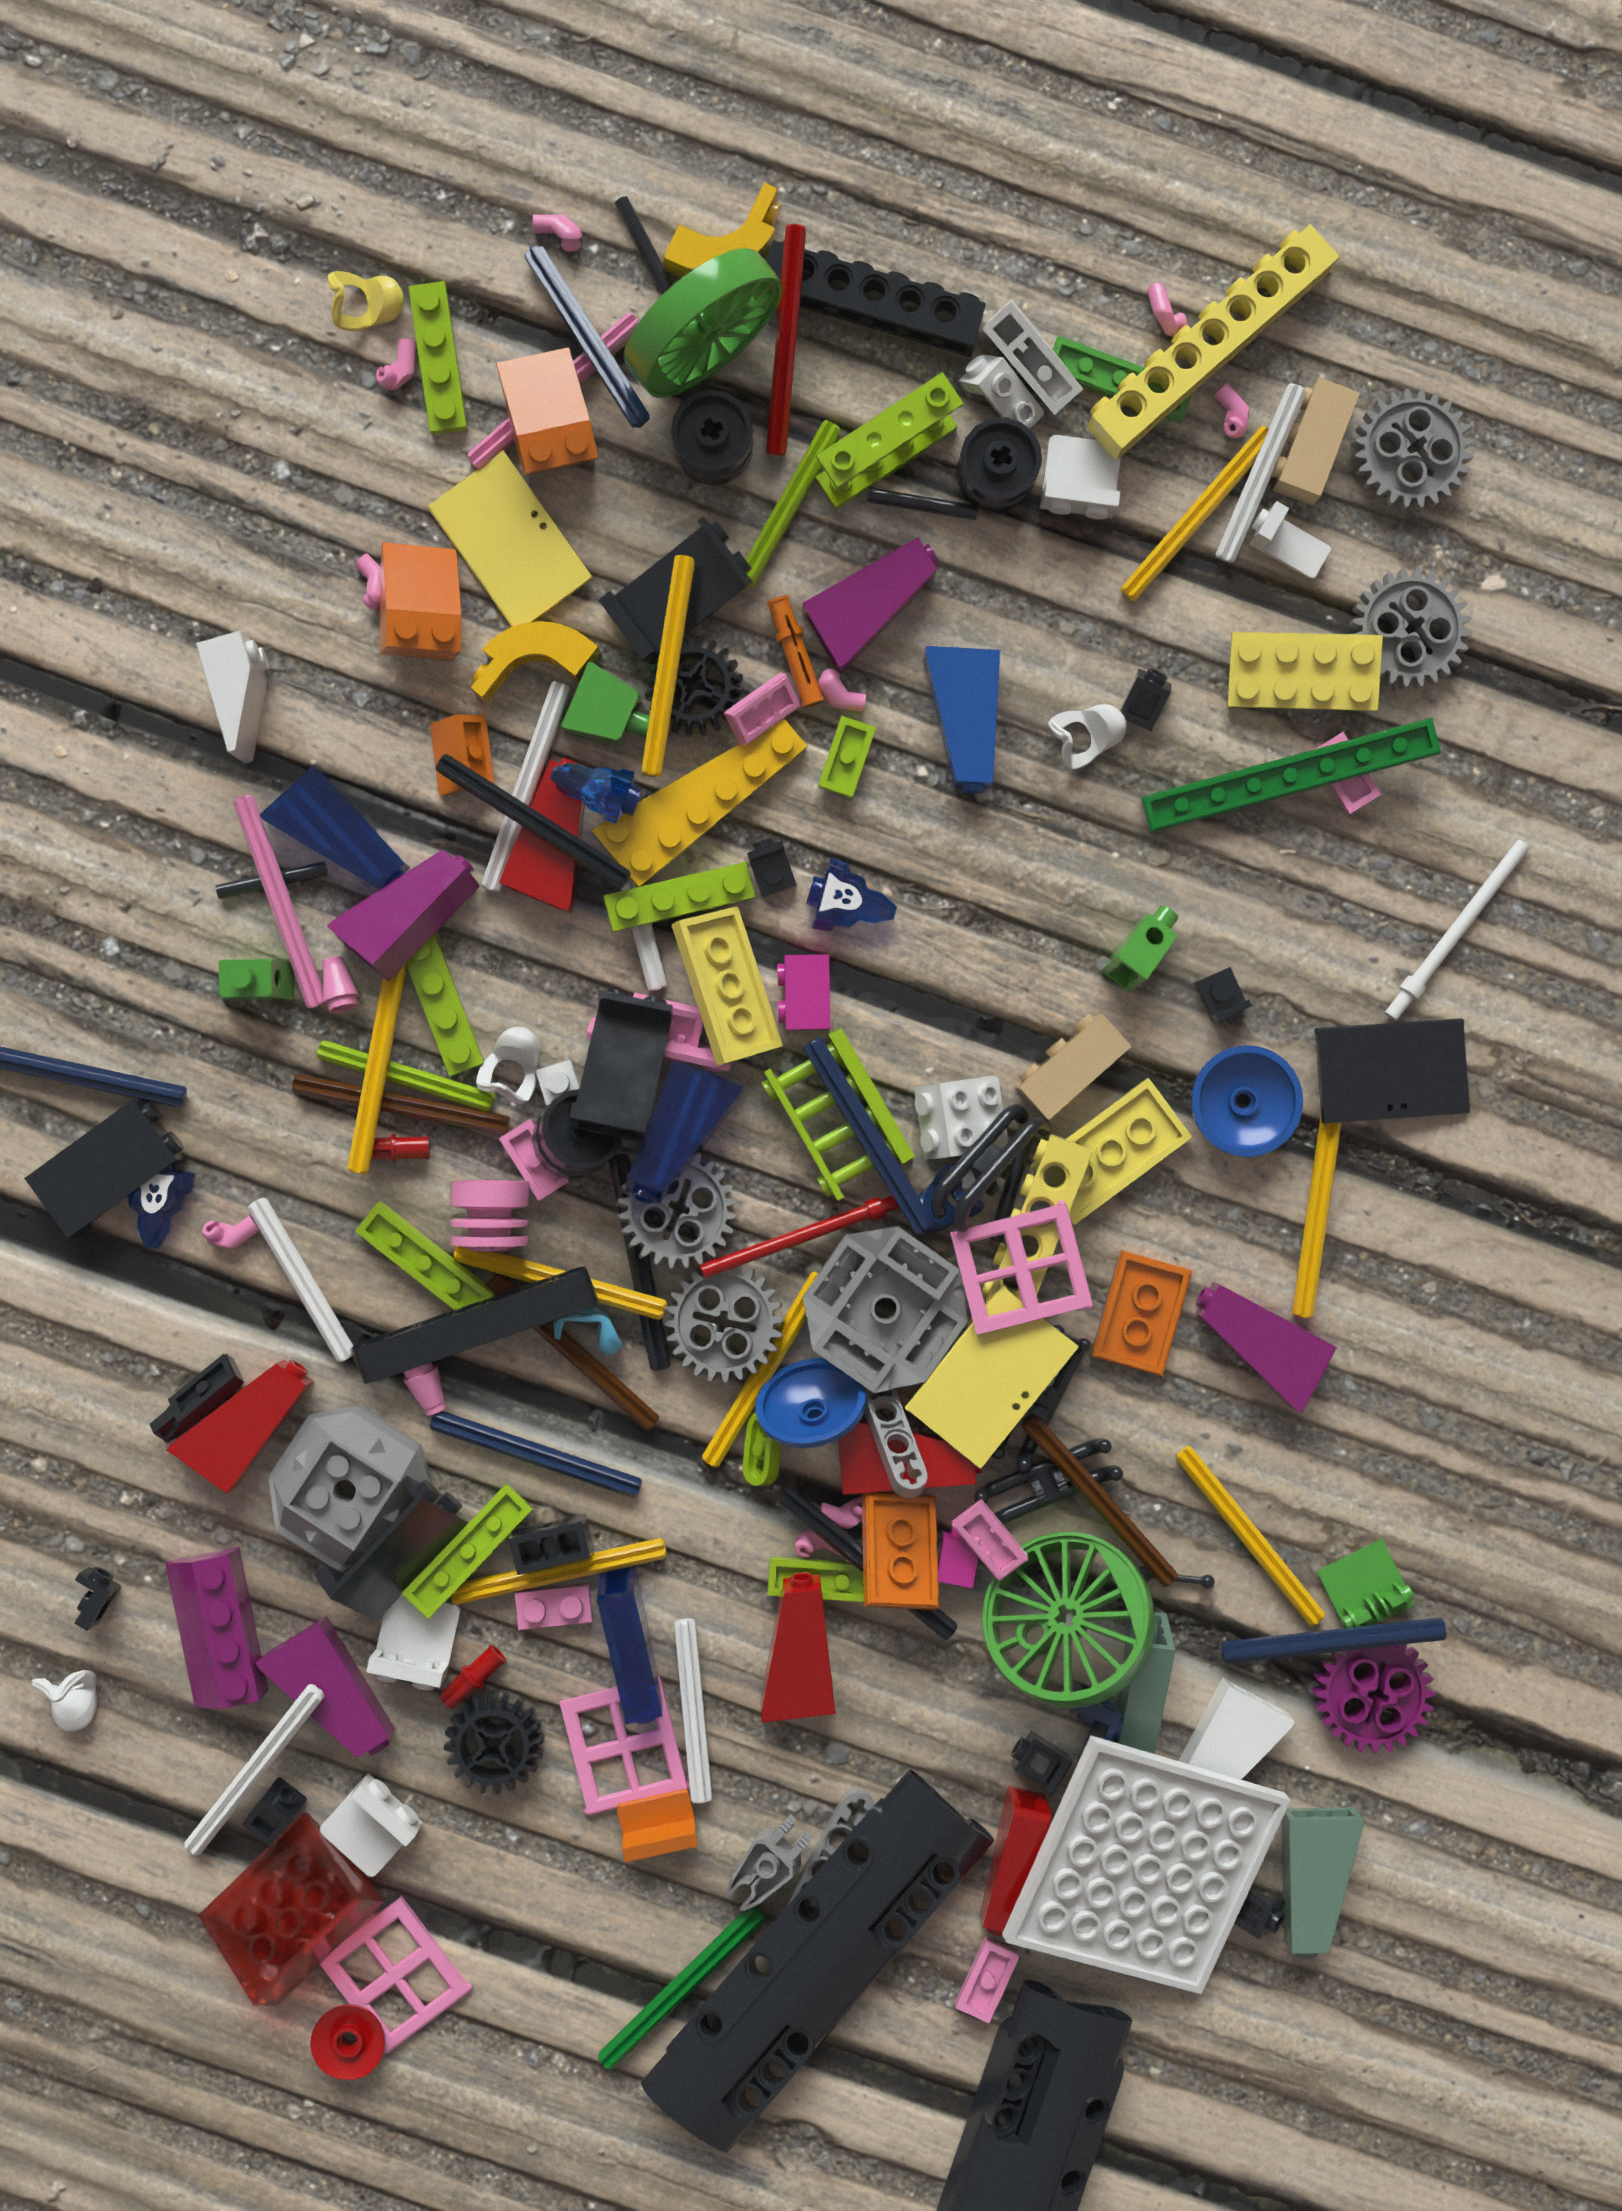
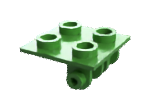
[1316,1538,1415,1628]

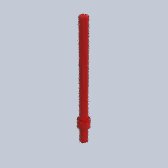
[699,1195,899,1279]

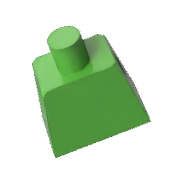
[561,661,650,746]
[1101,905,1179,993]
[219,959,294,1001]

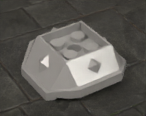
[803,1226,968,1393]
[268,1404,432,1571]

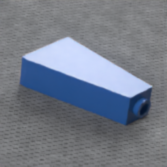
[924,646,1000,794]

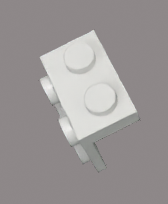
[1040,435,1121,519]
[914,1076,1008,1160]
[366,1594,461,1690]
[320,1773,423,1877]

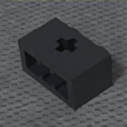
[509,1513,594,1575]

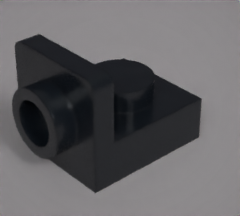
[1120,668,1172,731]
[747,838,797,898]
[1194,967,1252,1025]
[74,1567,121,1631]
[241,1777,307,1847]
[1234,1887,1285,1939]

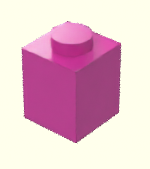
[938,1528,979,1588]

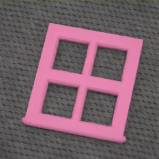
[950,1200,1093,1335]
[559,1675,689,1816]
[318,1896,472,2054]

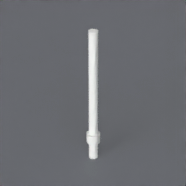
[1384,840,1530,1021]

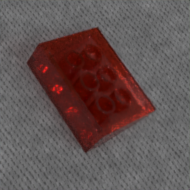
[198,1812,384,2006]

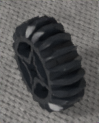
[644,636,744,737]
[444,1691,545,1795]

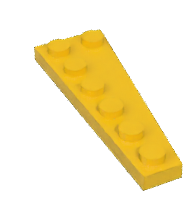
[591,718,808,887]

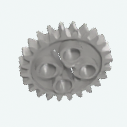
[1351,389,1474,512]
[1349,568,1472,690]
[616,1150,737,1270]
[664,1266,785,1382]

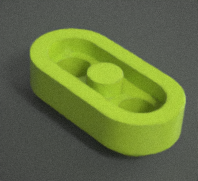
[743,1413,782,1486]

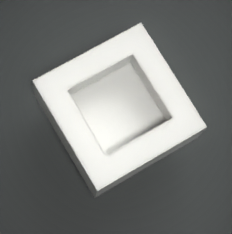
[535,1060,580,1106]

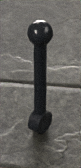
[1139,1566,1215,1589]

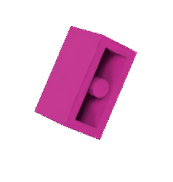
[777,954,830,1031]

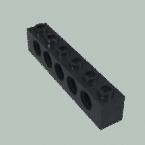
[767,240,986,358]

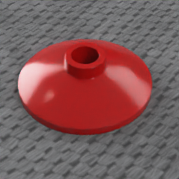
[310,2004,385,2080]

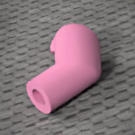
[376,339,416,390]
[1214,383,1250,439]
[202,1215,260,1249]

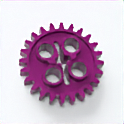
[1312,1644,1435,1754]

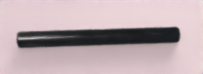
[435,754,631,888]
[608,1154,671,1371]
[778,1486,957,1640]

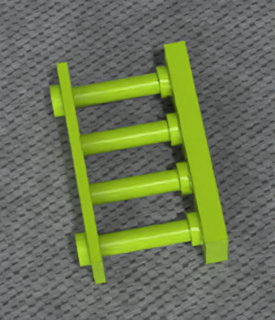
[815,372,964,511]
[761,1028,915,1201]

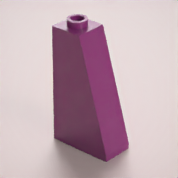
[802,537,938,674]
[327,849,480,982]
[1195,1282,1337,1413]
[255,1616,395,1758]

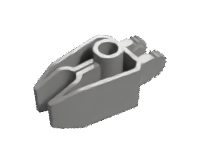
[725,1814,813,1911]

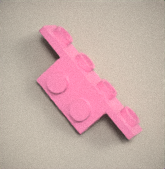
[586,993,732,1072]

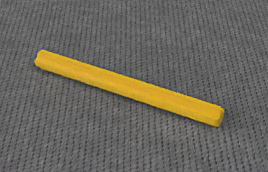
[1120,426,1269,601]
[641,555,695,777]
[347,964,407,1175]
[1292,1116,1342,1318]
[454,1246,667,1320]
[702,1272,818,1467]
[1175,1445,1325,1626]
[450,1538,667,1605]

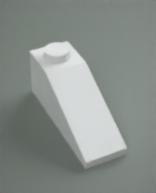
[982,299,1083,415]

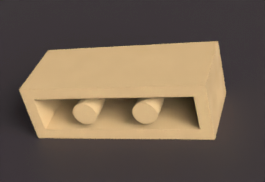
[1271,377,1360,506]
[1015,1013,1132,1120]

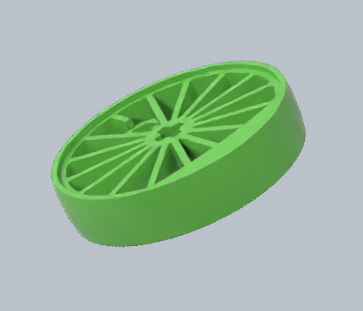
[624,248,783,398]
[982,1532,1155,1708]

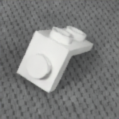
[959,354,1044,429]
[1249,501,1331,580]

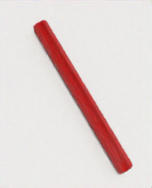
[766,224,806,456]

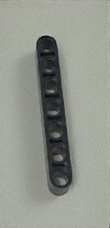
[350,1266,599,1384]

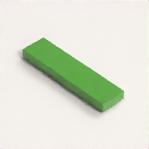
[1053,335,1192,424]

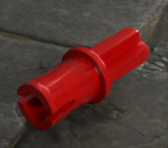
[371,1134,430,1163]
[439,1644,507,1709]

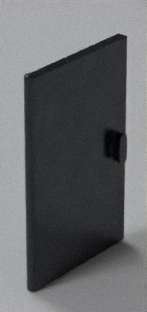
[1314,1018,1470,1124]

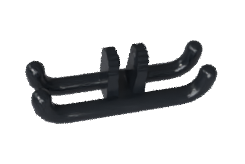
[930,1104,1052,1233]
[992,1325,1091,1472]
[974,1438,1123,1525]

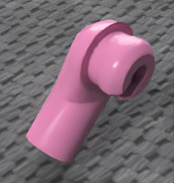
[533,215,583,252]
[1147,283,1188,337]
[355,554,381,610]
[818,669,866,712]
[819,1496,862,1529]
[794,1529,843,1558]

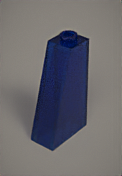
[259,765,411,890]
[625,1060,743,1203]
[597,1565,663,1724]

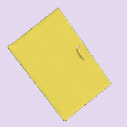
[427,450,593,627]
[905,1285,1079,1469]

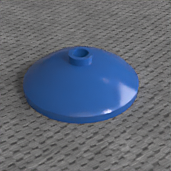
[1191,1045,1303,1157]
[756,1358,867,1448]

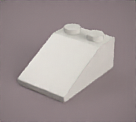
[196,631,269,764]

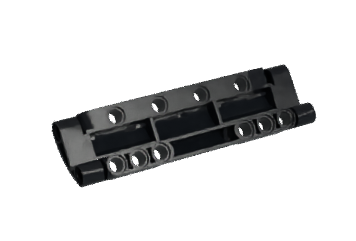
[641,1769,994,2153]
[936,1979,1133,2211]

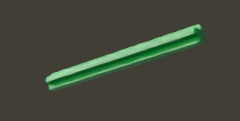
[598,1905,766,2070]

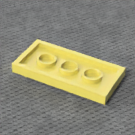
[1227,632,1383,711]
[671,906,783,1066]
[1029,1078,1192,1225]

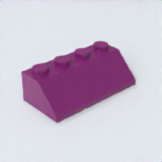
[165,1546,269,1709]

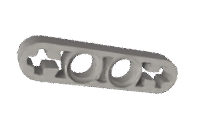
[864,1387,928,1498]
[787,1788,874,1918]

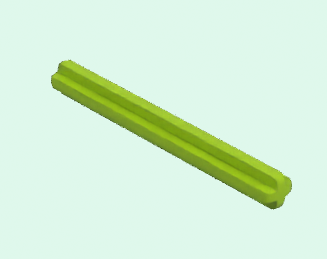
[746,420,840,587]
[317,1040,495,1112]

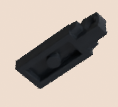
[149,1353,244,1443]

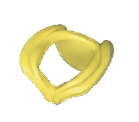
[328,271,404,332]

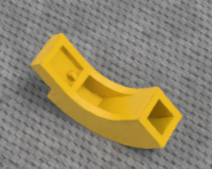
[663,182,781,278]
[471,621,601,703]

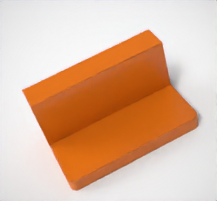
[430,714,495,796]
[617,1789,698,1863]

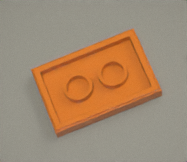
[1091,1250,1193,1377]
[862,1493,939,1610]

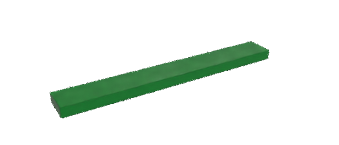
[1141,717,1441,833]

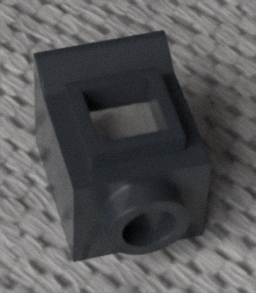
[1011,1730,1072,1795]

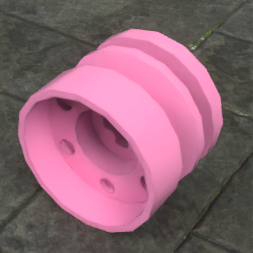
[450,1180,529,1251]

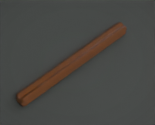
[292,1074,510,1135]
[486,1273,659,1431]
[1021,1414,1178,1587]

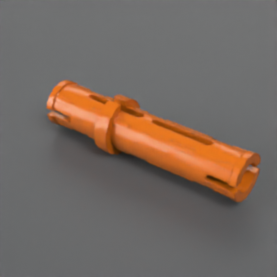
[766,595,825,708]

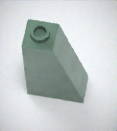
[1111,1612,1176,1754]
[1282,1807,1364,1958]

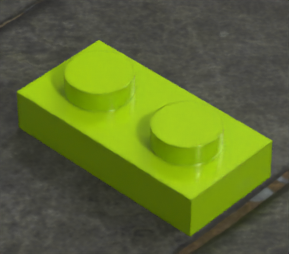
[818,716,876,799]

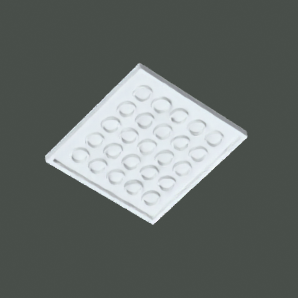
[1002,1735,1291,1994]

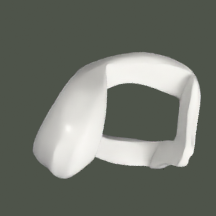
[1048,704,1126,769]
[476,1027,541,1104]
[32,1670,97,1732]

